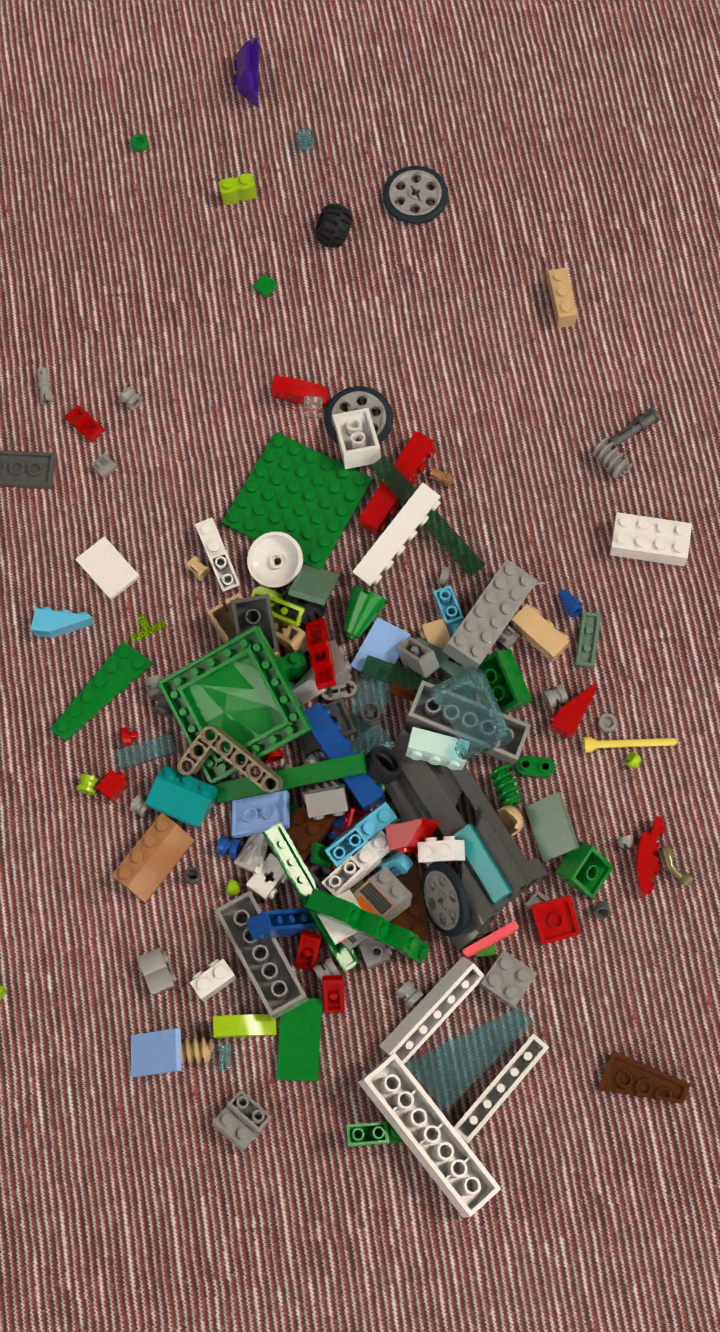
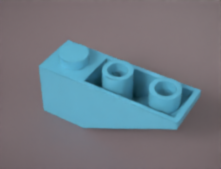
[31,607,94,638]

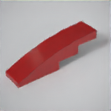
[305,617,337,691]

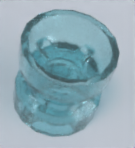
[296,128,314,152]

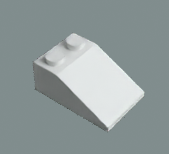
[333,408,381,469]

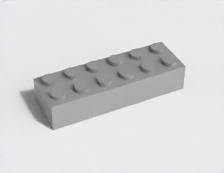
[442,559,538,673]
[405,680,531,765]
[215,891,309,1020]

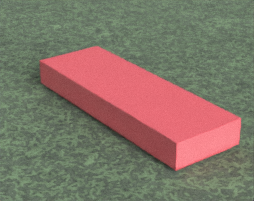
[462,921,519,959]

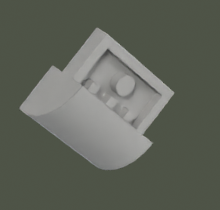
[211,1090,272,1152]

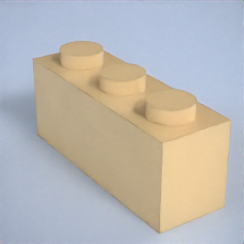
[547,268,577,328]
[510,604,569,663]

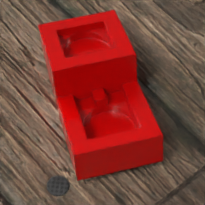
[64,405,105,443]

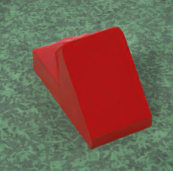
[294,930,323,972]
[322,975,345,1013]

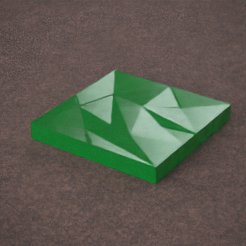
[157,626,314,785]

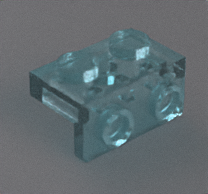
[351,722,396,757]

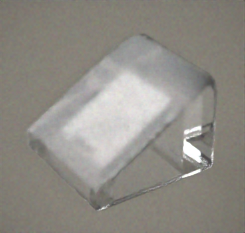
[303,396,323,419]

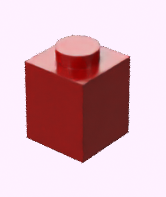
[96,769,129,803]

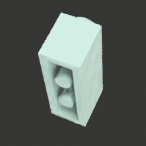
[405,727,470,770]

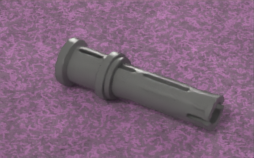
[608,407,660,449]

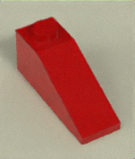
[549,684,598,740]

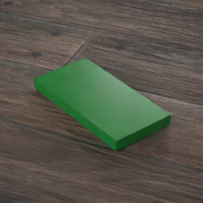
[277,998,322,1082]

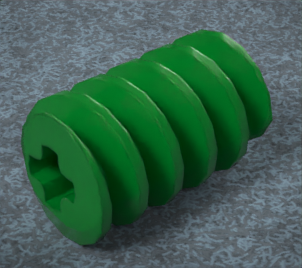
[490,764,525,807]

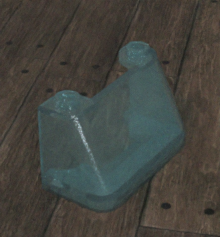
[431,667,513,760]

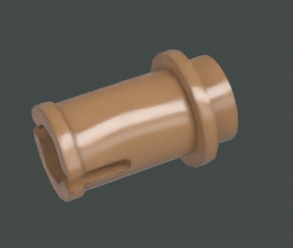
[429,468,454,487]

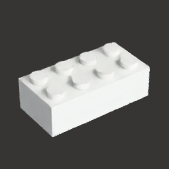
[610,512,692,566]

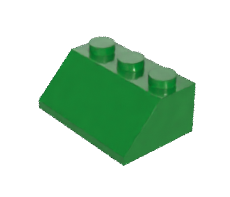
[472,650,533,714]

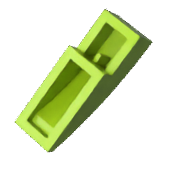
[213,1014,277,1039]

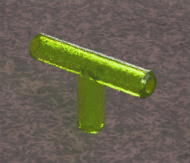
[130,614,167,643]

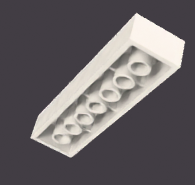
[358,1053,501,1218]

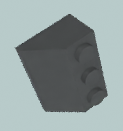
[230,594,279,652]

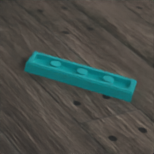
[454,824,512,903]

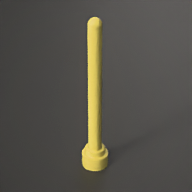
[583,737,677,753]

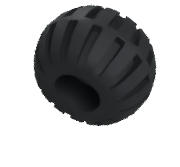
[315,203,352,248]
[279,585,327,628]

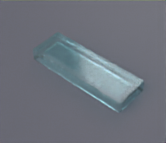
[115,733,177,770]

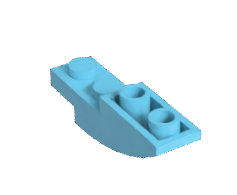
[433,585,464,638]
[324,802,397,867]

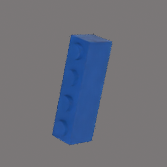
[246,908,317,940]

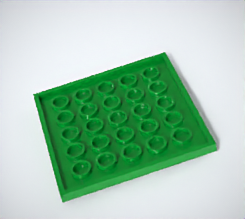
[222,432,373,570]

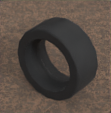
[365,746,402,784]

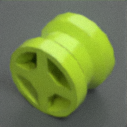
[76,774,99,795]

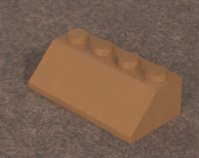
[111,813,195,903]

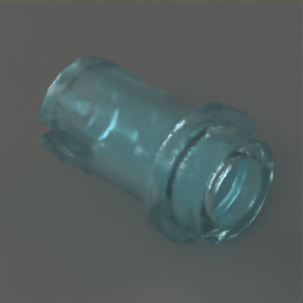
[217,1045,233,1070]

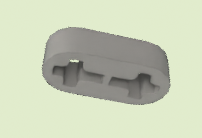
[321,680,357,703]

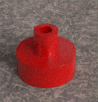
[120,727,139,747]

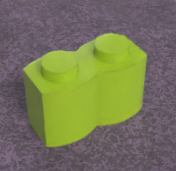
[218,173,257,205]

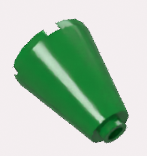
[342,585,388,640]

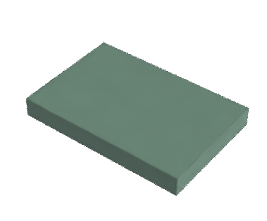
[288,564,340,605]
[525,792,580,862]

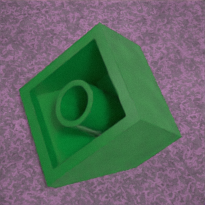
[555,840,613,900]

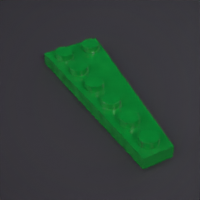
[50,641,153,742]

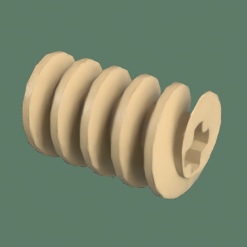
[181,1037,212,1064]

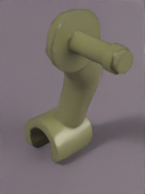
[659,846,693,886]

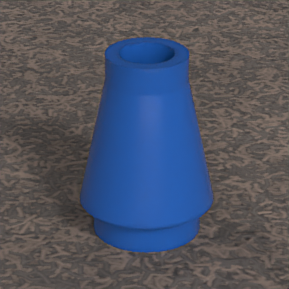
[558,589,583,618]

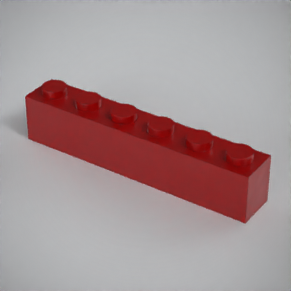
[358,431,436,536]

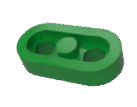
[515,756,555,779]

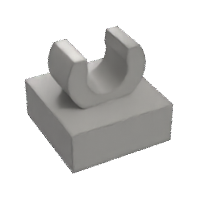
[91,453,117,479]
[496,625,520,650]

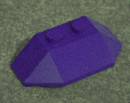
[234,38,260,106]

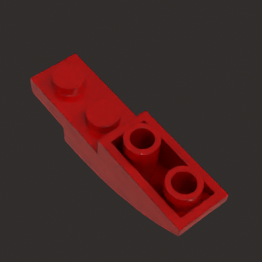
[635,816,666,898]

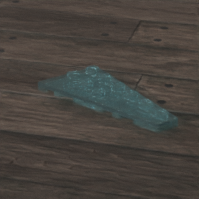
[404,1007,533,1111]

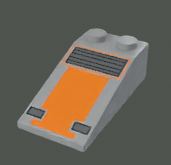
[341,867,412,951]

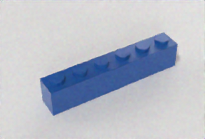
[305,702,385,813]

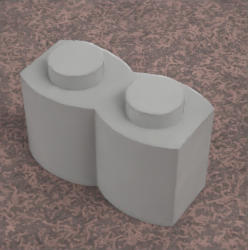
[137,948,177,996]

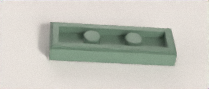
[575,611,602,669]

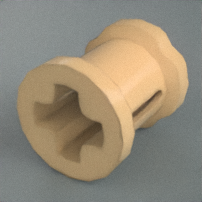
[185,556,210,581]

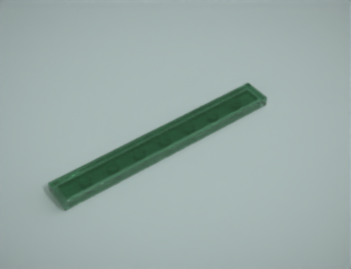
[370,455,485,578]

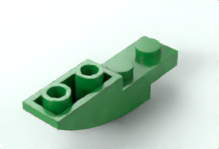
[345,1121,404,1147]

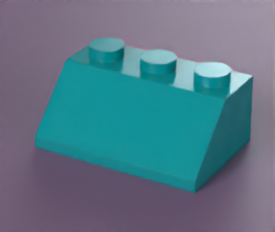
[145,766,218,828]

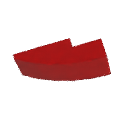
[272,375,329,406]

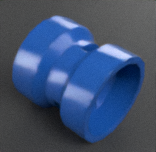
[216,835,241,859]

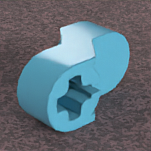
[375,853,413,876]

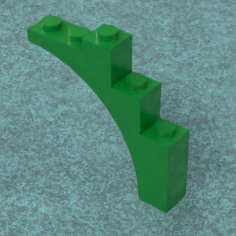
[305,888,429,965]

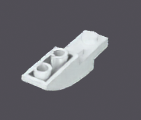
[195,518,240,592]
[321,830,390,897]

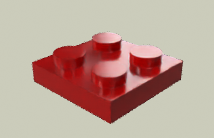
[530,895,581,945]

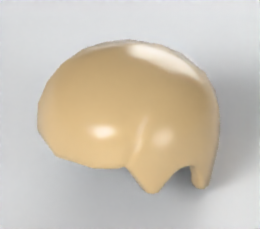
[497,805,524,836]

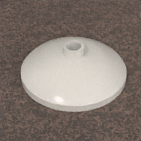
[247,532,303,588]

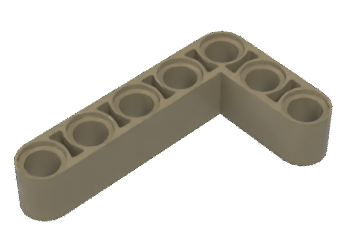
[177,726,283,793]

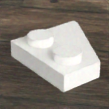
[234,833,268,875]

